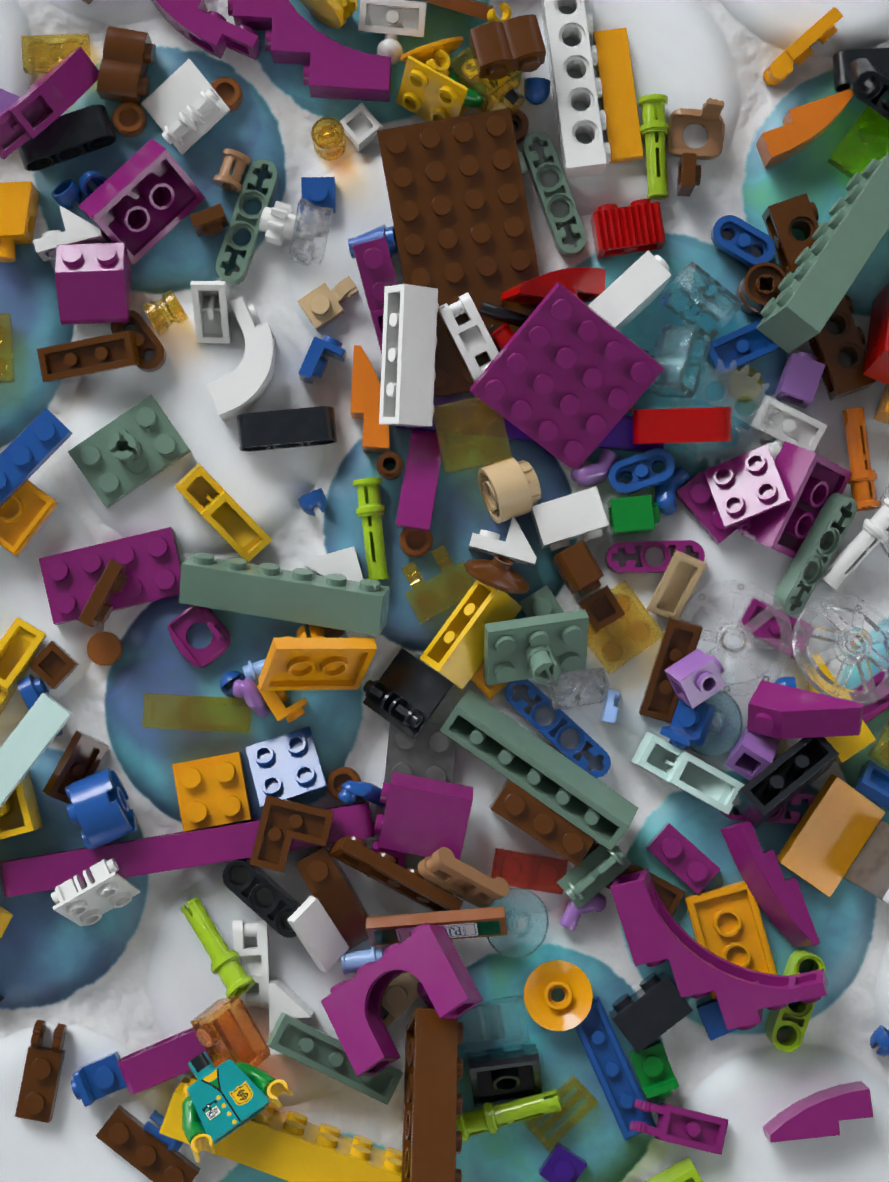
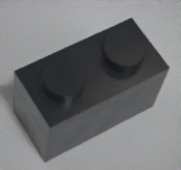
[609,972,693,1053]

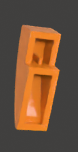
[756,89,854,168]
[350,345,390,453]

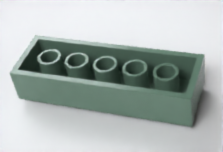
[756,153,889,353]

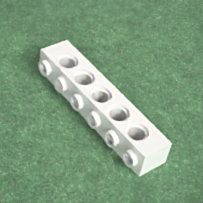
[540,0,611,179]

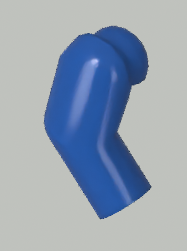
[338,780,386,807]

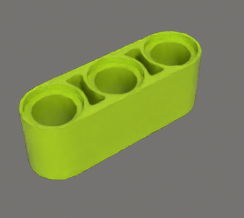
[765,949,826,1052]

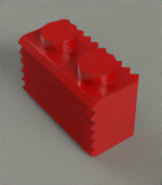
[591,199,666,258]

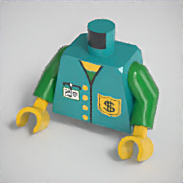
[182,1052,293,1163]

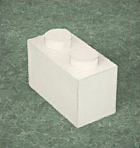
[530,486,609,552]

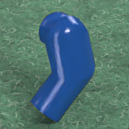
[654,466,690,515]

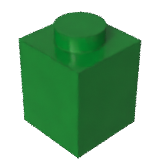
[607,495,660,536]

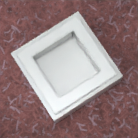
[337,103,384,152]

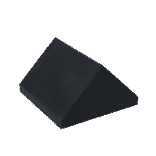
[468,1044,542,1108]

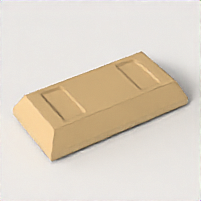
[646,550,707,619]

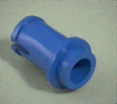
[142,1110,184,1152]

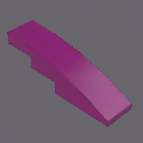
[720,821,820,947]

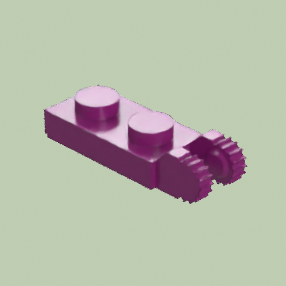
[629,1099,729,1155]

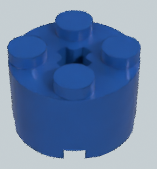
[65,768,137,850]

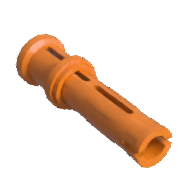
[842,407,881,512]

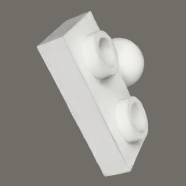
[358,0,427,65]
[751,395,828,462]

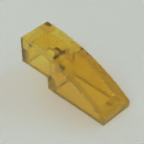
[142,693,252,733]

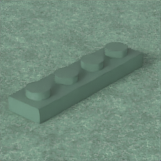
[266,1012,403,1105]

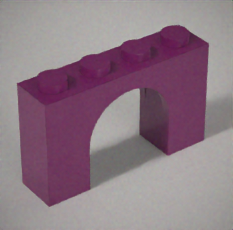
[321,923,483,1076]

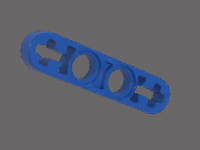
[505,679,611,778]

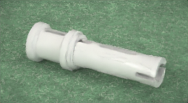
[821,497,889,590]

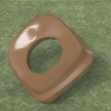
[667,98,725,160]

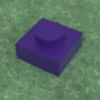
[538,1142,587,1182]

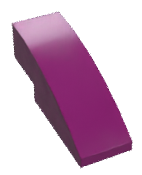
[396,429,445,533]
[763,1081,873,1142]

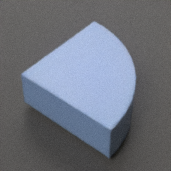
[599,688,621,724]

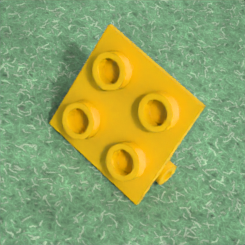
[396,55,468,122]

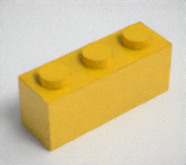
[419,580,522,690]

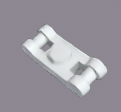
[438,292,499,383]
[232,919,270,1011]

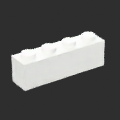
[379,284,439,427]

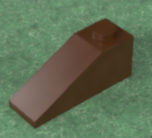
[295,845,370,950]

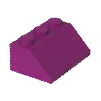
[78,139,206,265]
[741,441,852,565]

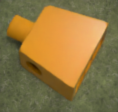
[0,181,39,263]

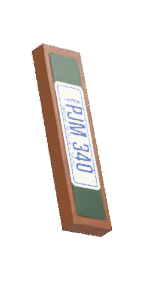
[366,906,508,946]

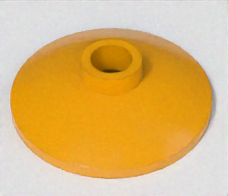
[400,36,465,66]
[523,960,593,1031]

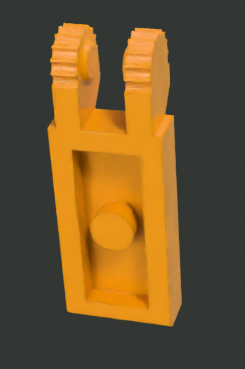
[762,7,843,87]

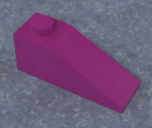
[747,680,864,739]

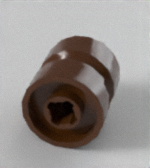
[735,262,786,317]

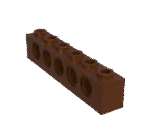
[762,193,876,401]

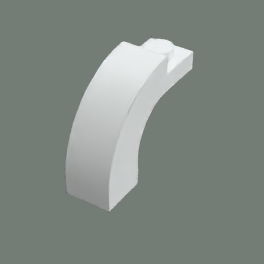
[206,297,276,421]

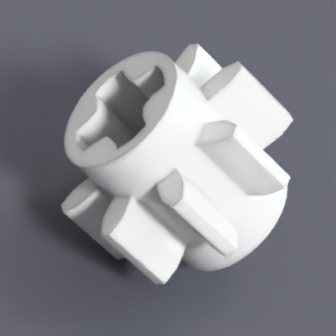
[259,201,299,246]

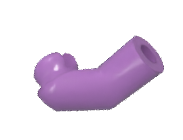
[571,448,619,487]
[233,678,271,718]
[559,893,606,931]

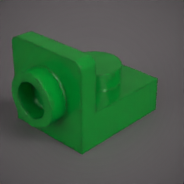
[629,1040,679,1100]

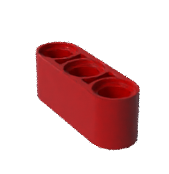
[632,407,732,444]

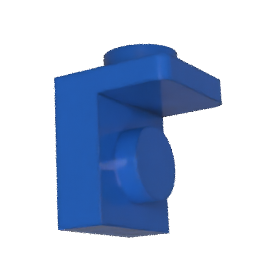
[298,336,347,384]
[660,699,716,749]
[71,1051,127,1107]

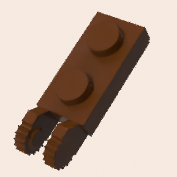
[15,1020,67,1123]

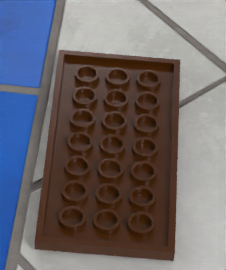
[377,108,539,397]

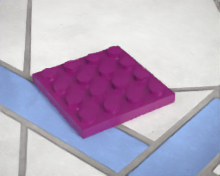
[470,282,664,471]

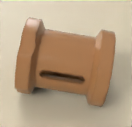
[213,148,252,193]

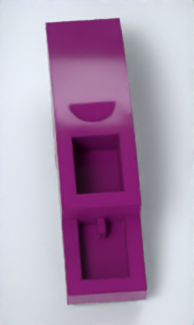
[151,0,262,60]
[0,47,99,159]
[352,236,398,354]

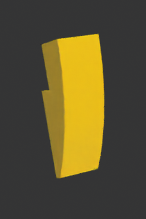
[174,463,272,563]
[0,617,47,715]

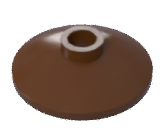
[464,555,530,594]

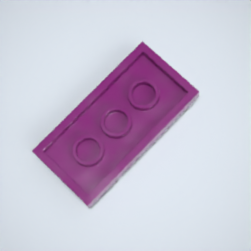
[39,527,181,625]

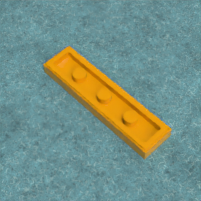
[593,28,644,164]

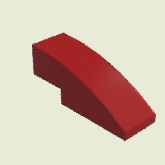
[501,267,606,307]

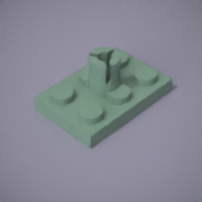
[68,395,191,508]
[484,609,589,685]

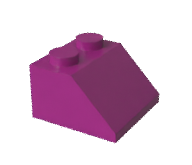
[55,242,132,325]

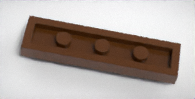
[328,836,463,912]

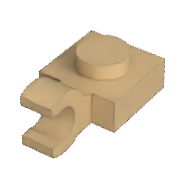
[297,276,359,331]

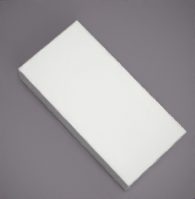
[287,896,349,972]

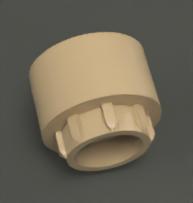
[478,457,541,524]

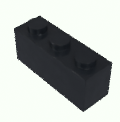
[732,737,839,829]

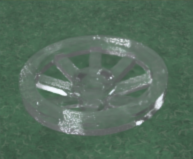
[679,580,793,697]
[792,594,889,706]

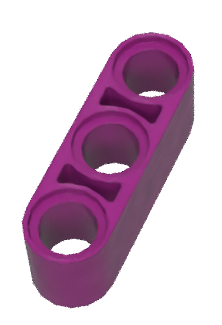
[117,1021,223,1095]

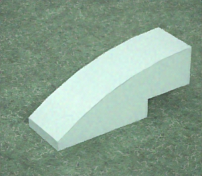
[630,732,745,815]

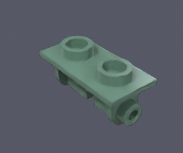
[557,844,631,909]

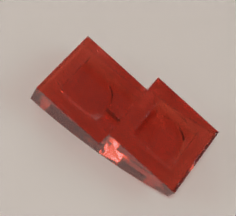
[491,848,568,894]

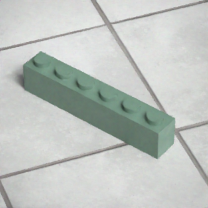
[179,552,390,636]
[440,690,638,851]

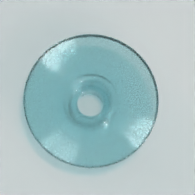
[689,690,743,757]
[487,888,549,958]

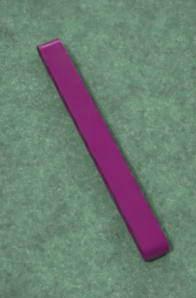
[0,802,375,897]

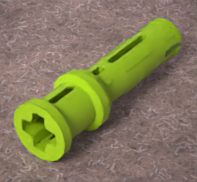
[638,94,669,200]
[352,477,389,581]
[180,897,255,999]
[456,1088,563,1142]

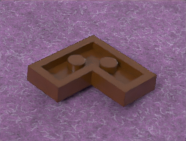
[249,795,335,873]

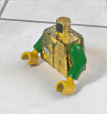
[426,3,525,113]

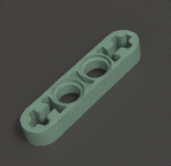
[522,131,587,258]
[215,159,279,286]
[773,492,857,616]

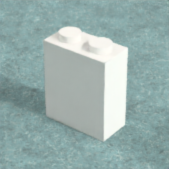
[588,250,672,331]

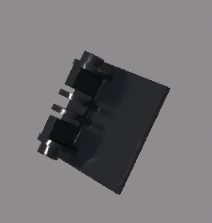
[363,648,453,740]

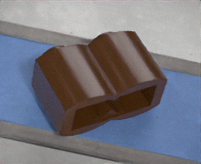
[469,14,546,80]
[97,26,156,105]
[552,540,604,598]

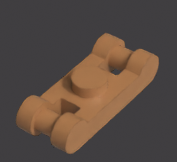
[418,847,510,908]

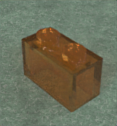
[190,996,270,1067]

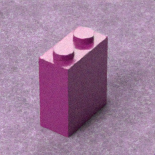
[373,771,473,860]

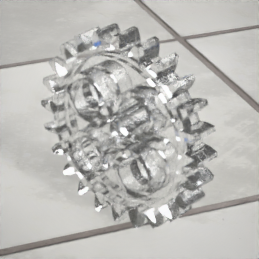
[668,359,778,468]

